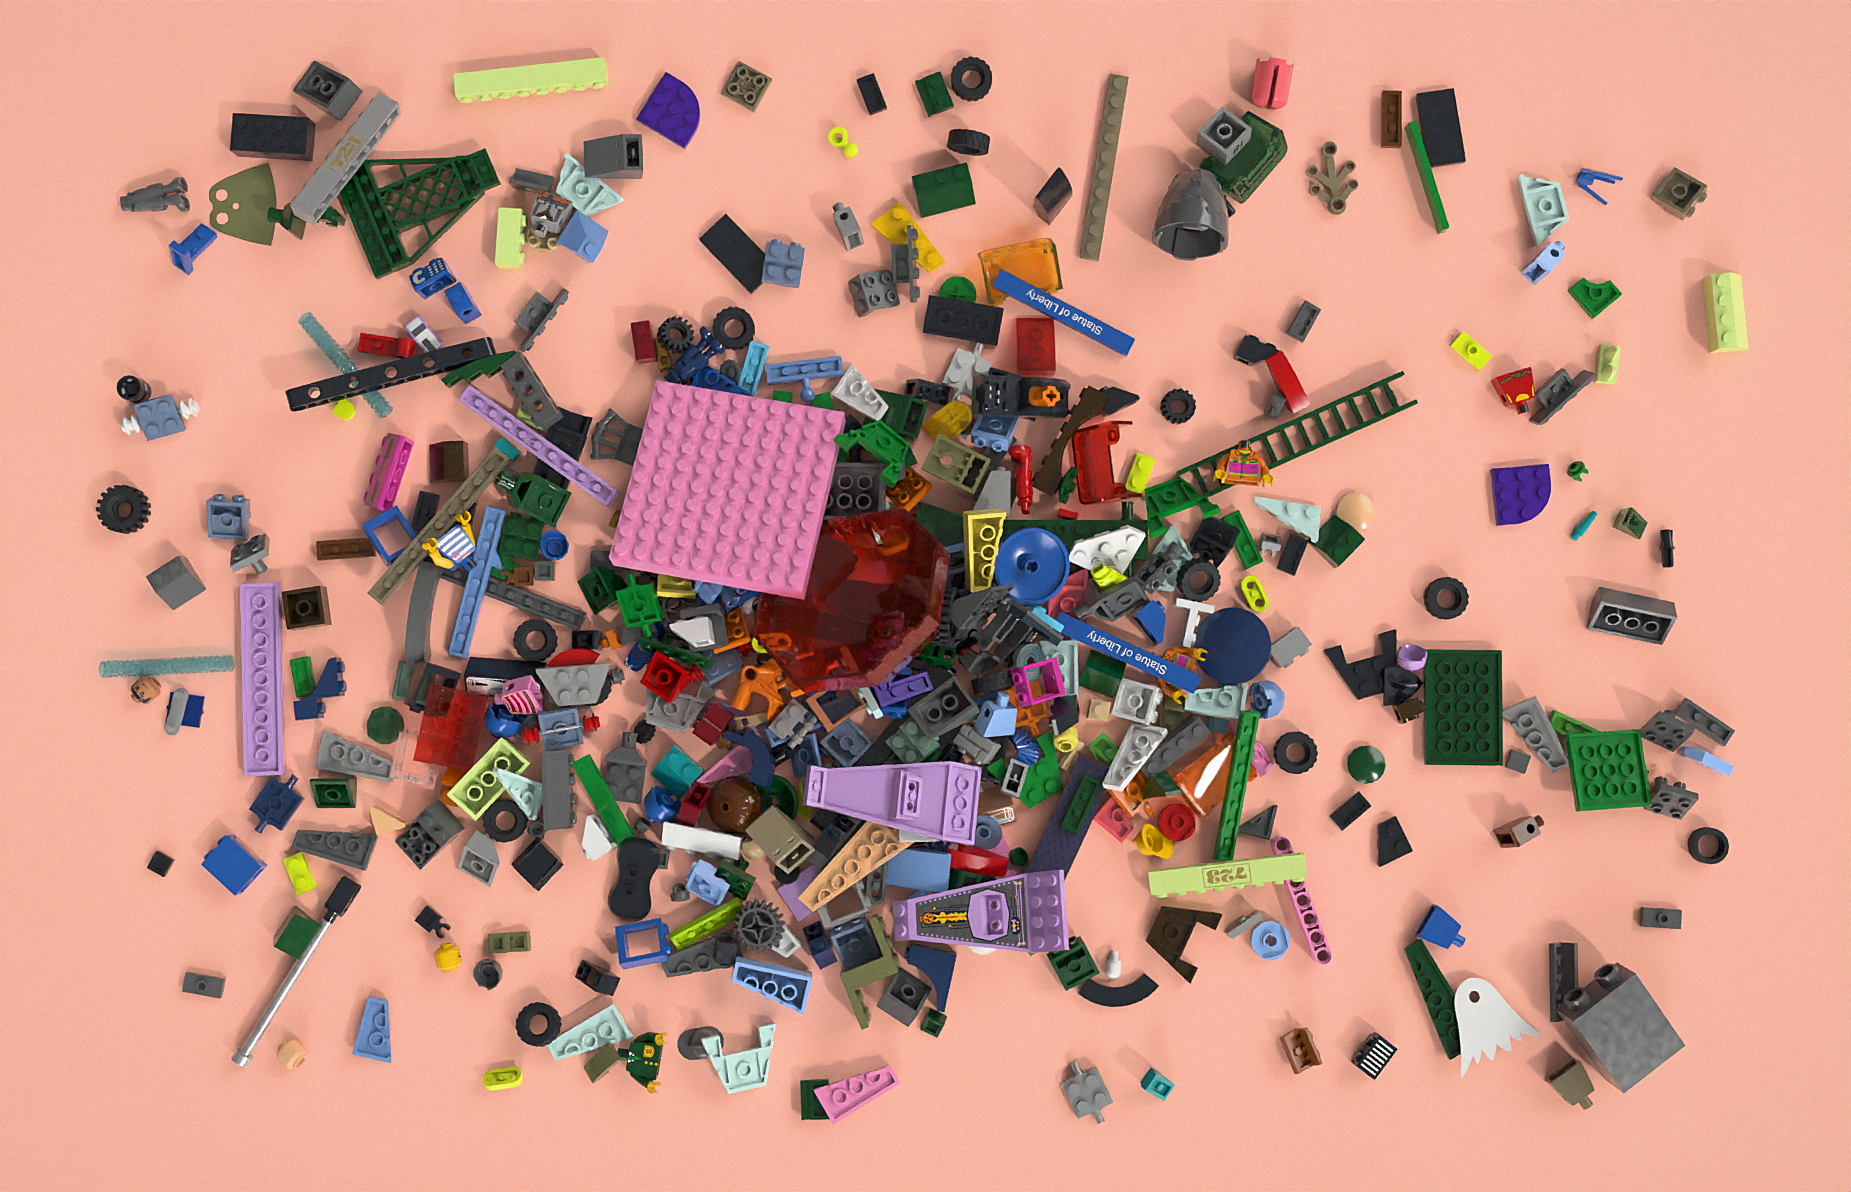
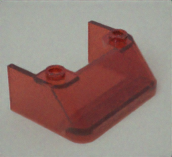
[1071,420,1142,505]

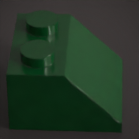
[1308,515,1365,568]

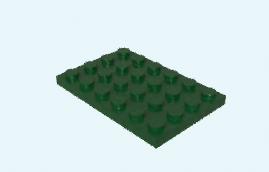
[1423,649,1503,766]

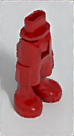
[1008,445,1033,515]

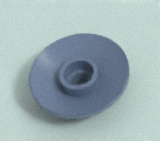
[973,814,1003,849]

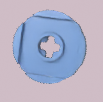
[1250,920,1290,960]

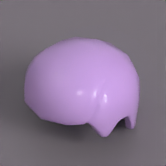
[1396,644,1427,671]

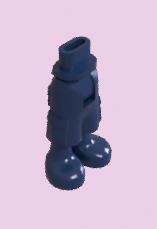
[663,326,726,384]

